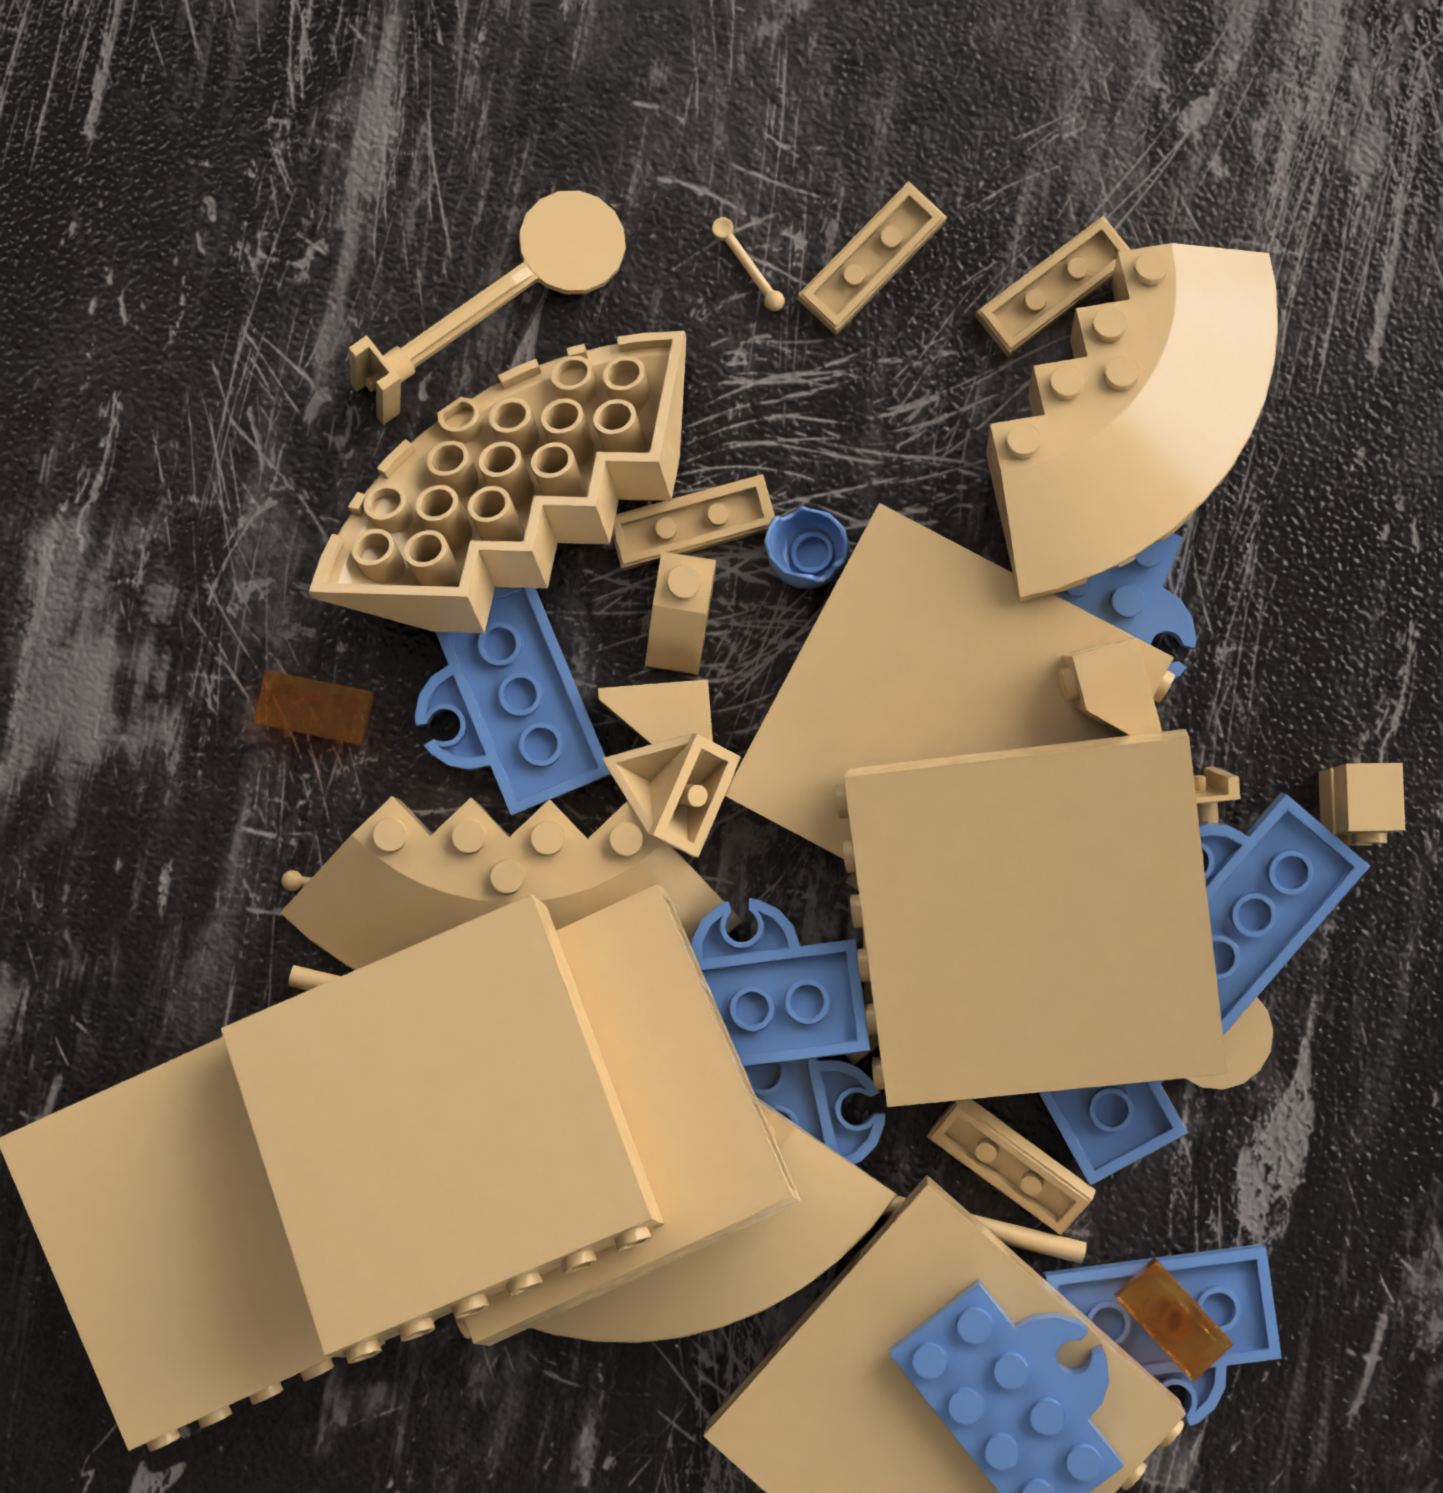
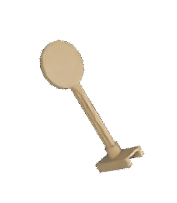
[349,191,626,425]
[1185,766,1273,1090]

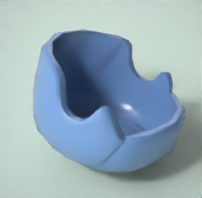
[764,506,850,589]

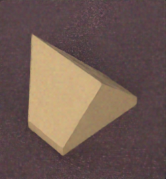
[602,733,741,858]

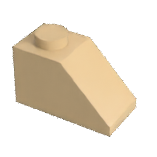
[645,551,716,675]
[1057,638,1162,736]
[598,680,713,745]

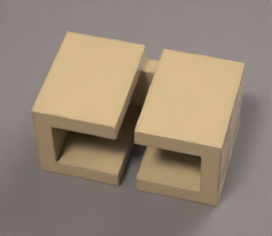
[1318,763,1405,846]

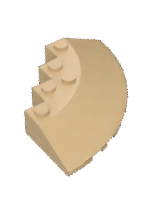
[986,243,1278,602]
[309,331,686,633]
[280,796,743,970]
[530,1098,897,1343]

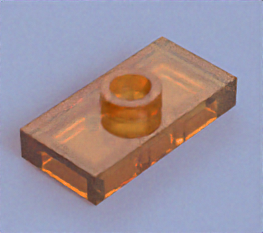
[254,670,375,746]
[1113,1258,1234,1382]

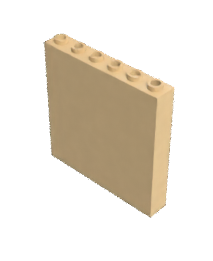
[725,503,1175,859]
[836,729,1228,1107]
[454,883,802,1346]
[221,894,664,1364]
[0,1037,436,1452]
[703,1175,1186,1493]

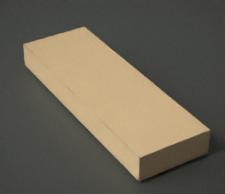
[797,181,947,335]
[975,216,1130,357]
[612,474,775,571]
[927,1099,1096,1235]

